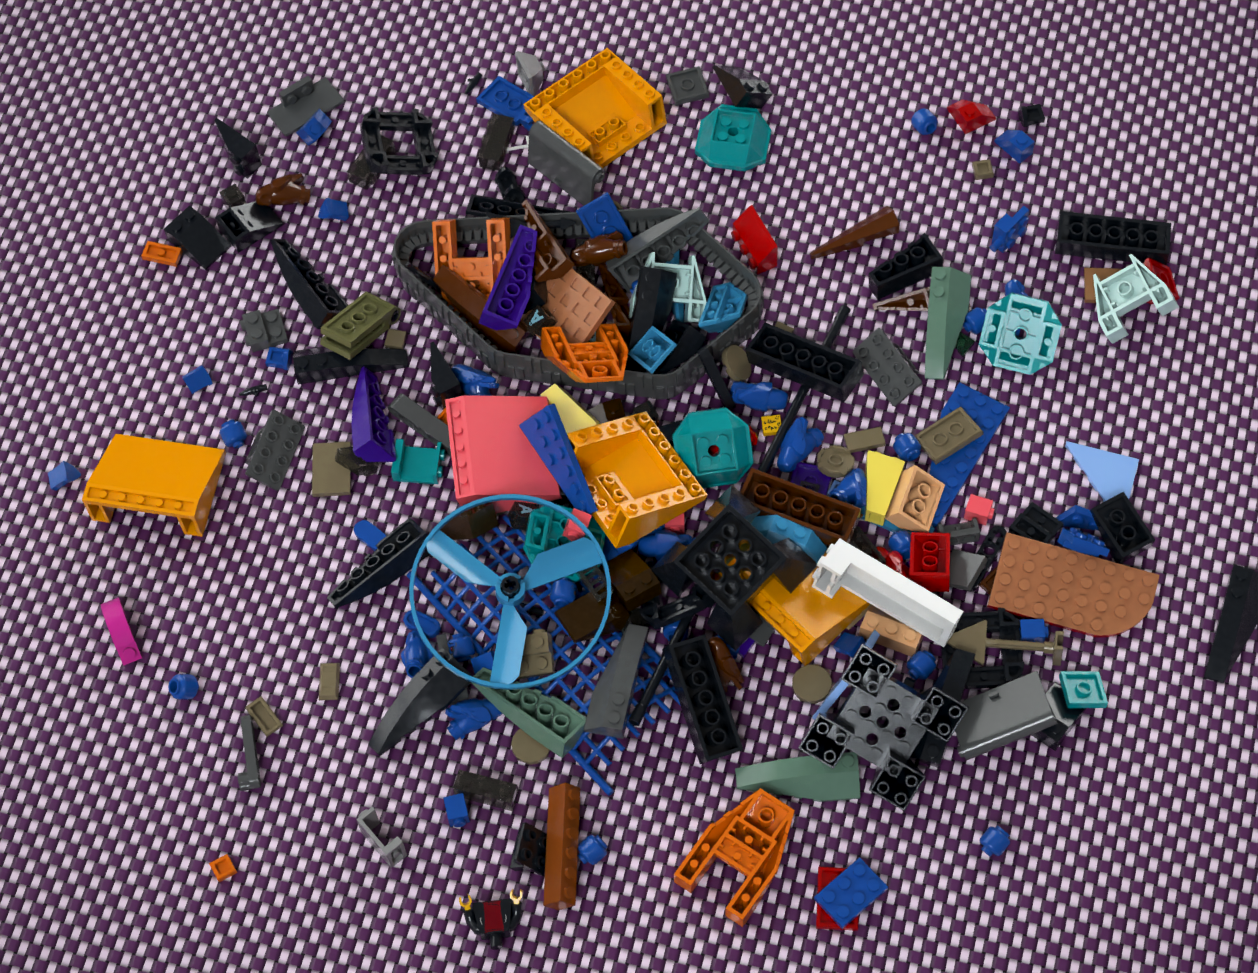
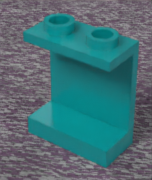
[391,439,446,484]

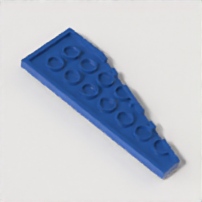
[929,382,1010,527]

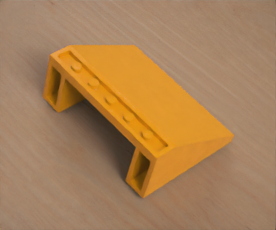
[523,48,667,168]
[567,411,708,548]
[82,434,226,537]
[718,549,870,666]

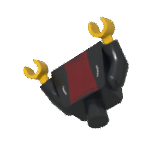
[459,889,523,950]

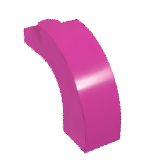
[101,597,142,666]

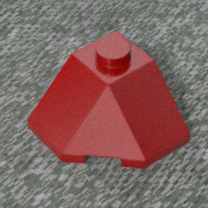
[947,100,996,134]

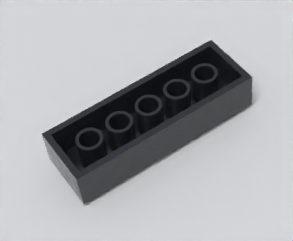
[1055,211,1171,265]
[745,323,864,402]
[662,634,743,764]

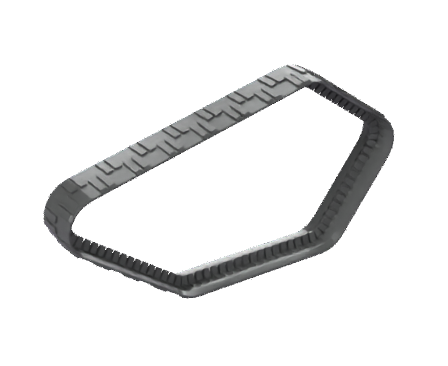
[392,207,764,399]

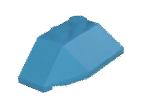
[698,282,748,333]
[751,515,827,563]

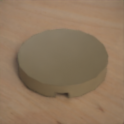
[722,345,751,382]
[816,445,855,478]
[792,665,832,704]
[511,729,550,765]

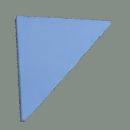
[1065,441,1139,502]
[812,630,880,720]

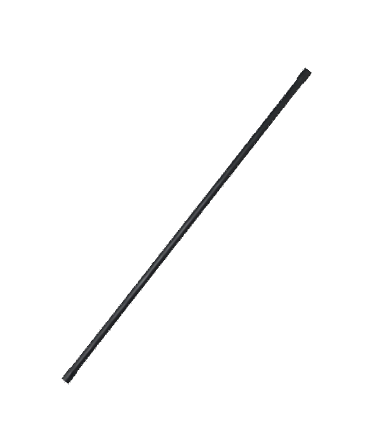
[628,305,851,726]

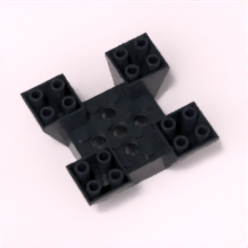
[651,485,817,651]
[798,644,969,811]

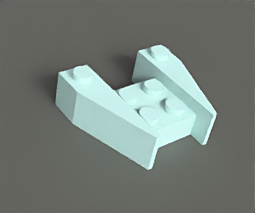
[629,252,707,323]
[1093,254,1179,344]

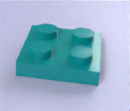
[1059,671,1108,708]

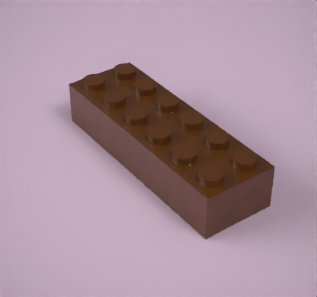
[740,468,861,545]

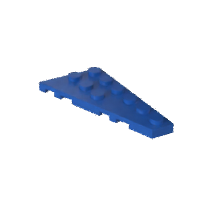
[519,404,598,515]

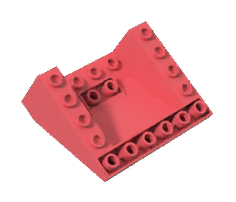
[445,395,562,514]

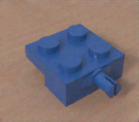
[990,206,1029,253]
[1057,527,1110,558]

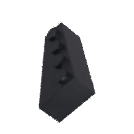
[869,233,943,300]

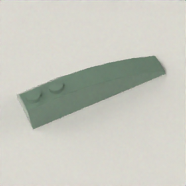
[925,267,972,380]
[471,667,586,758]
[735,752,860,802]

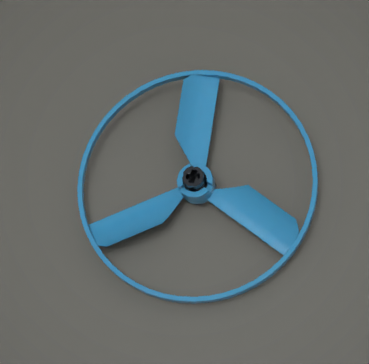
[409,494,611,690]

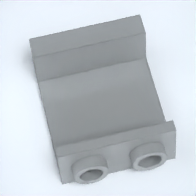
[356,806,407,868]

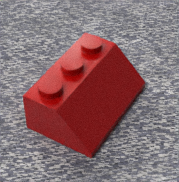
[731,205,778,275]
[909,532,950,592]

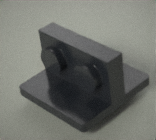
[510,822,547,875]

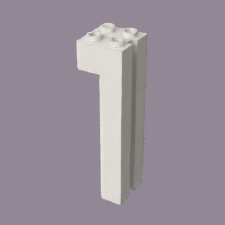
[812,538,964,647]

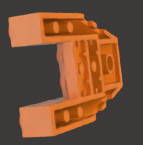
[432,218,511,329]
[541,323,628,383]
[674,788,795,927]

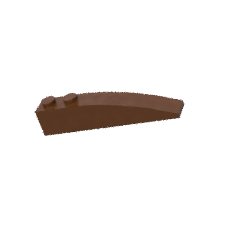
[433,264,532,354]

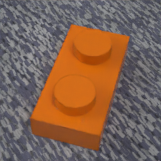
[141,241,183,267]

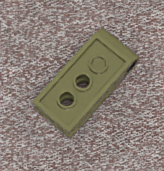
[320,291,401,360]

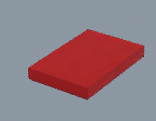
[816,867,858,931]

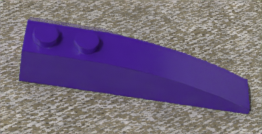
[479,224,537,330]
[351,366,396,462]

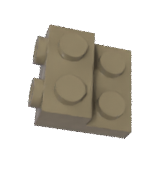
[517,629,555,679]

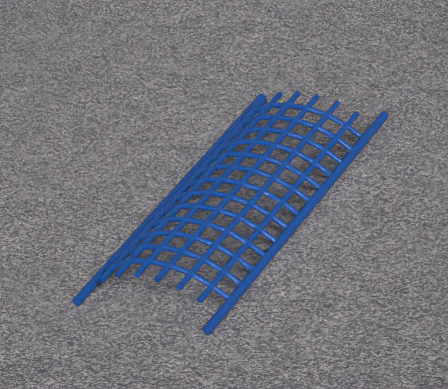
[406,508,681,796]

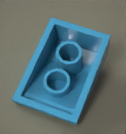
[628,325,677,374]

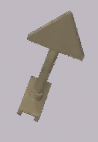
[947,620,1064,666]

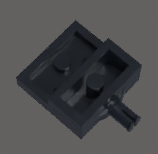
[1008,502,1063,544]

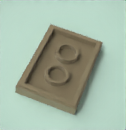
[915,406,983,464]
[312,442,351,497]

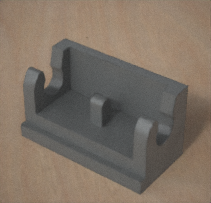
[936,518,980,546]

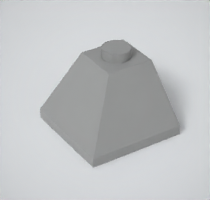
[515,51,545,96]

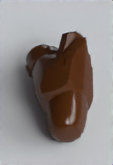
[255,173,310,206]
[571,231,628,267]
[708,637,744,692]

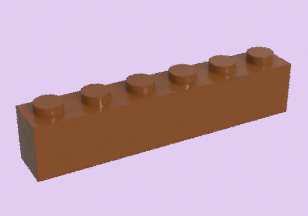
[543,782,580,911]

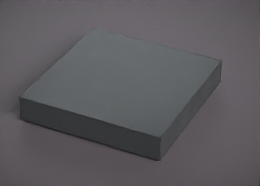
[666,66,709,106]
[949,549,988,591]

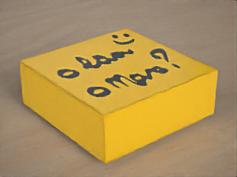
[761,415,781,436]

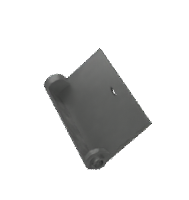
[527,120,605,206]
[955,671,1058,760]

